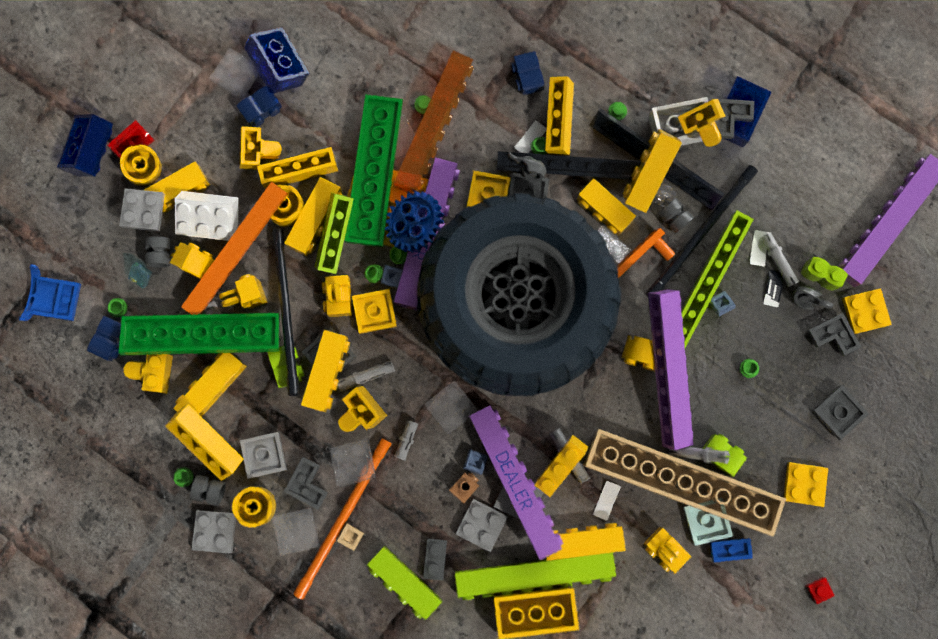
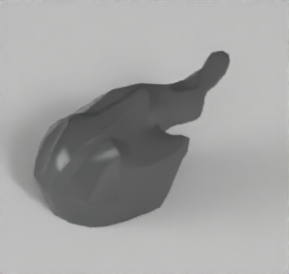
[508,152,546,181]
[793,286,834,310]

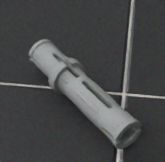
[760,232,799,287]
[338,360,395,392]
[549,428,591,484]
[669,447,729,464]

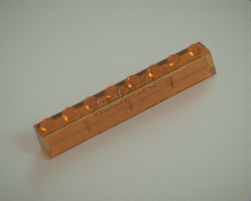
[393,50,474,194]

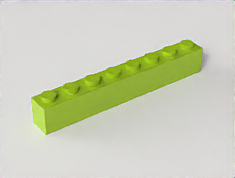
[681,210,754,348]
[455,552,616,600]

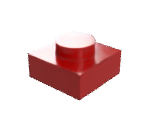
[806,577,835,604]

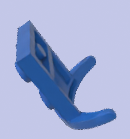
[19,264,81,321]

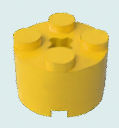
[120,145,162,186]
[270,185,305,227]
[622,335,655,371]
[232,487,276,527]

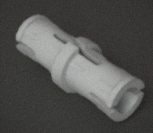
[394,420,419,461]

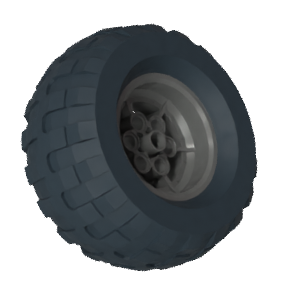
[417,193,621,396]

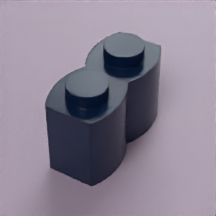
[511,51,545,95]
[236,85,282,127]
[87,316,121,361]

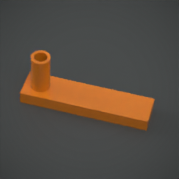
[617,228,675,278]

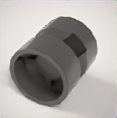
[658,198,694,234]
[145,237,171,268]
[190,475,226,506]

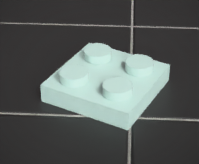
[683,498,733,546]

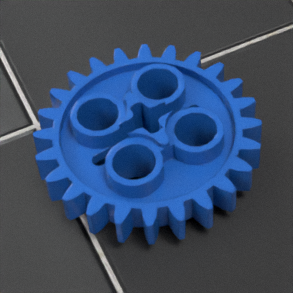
[385,191,444,253]

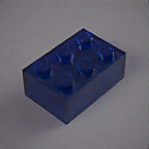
[244,27,309,94]
[723,76,772,148]
[57,114,113,177]

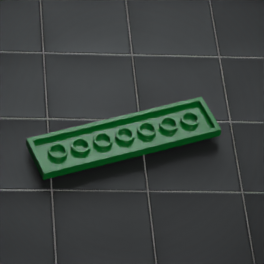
[344,94,403,247]
[119,313,280,355]

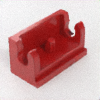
[108,120,154,158]

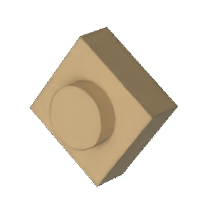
[337,523,364,551]

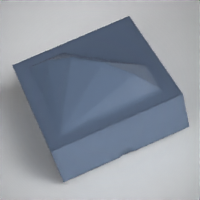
[380,265,403,288]
[709,291,735,317]
[463,449,488,475]

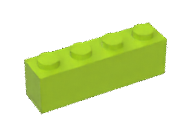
[314,193,353,274]
[367,546,442,620]

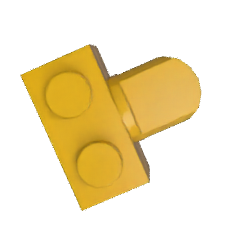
[678,99,725,147]
[239,126,282,170]
[170,242,214,279]
[219,274,268,309]
[322,275,352,317]
[124,354,173,394]
[338,386,387,432]
[643,527,691,574]

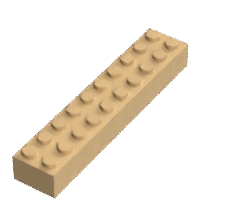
[583,429,786,537]

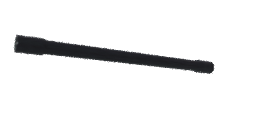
[645,165,758,297]
[272,228,300,396]

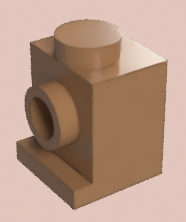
[449,472,479,503]

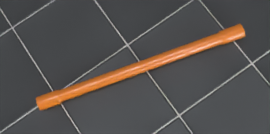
[293,438,392,600]

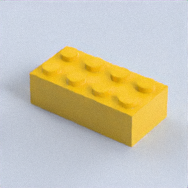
[623,129,682,213]
[493,586,579,639]

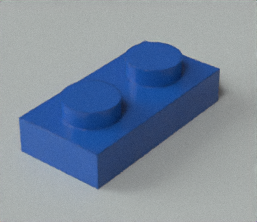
[710,538,753,562]

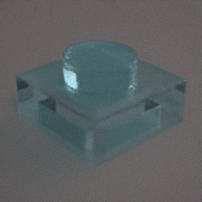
[128,262,152,289]

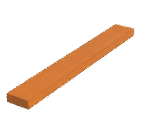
[181,182,288,315]

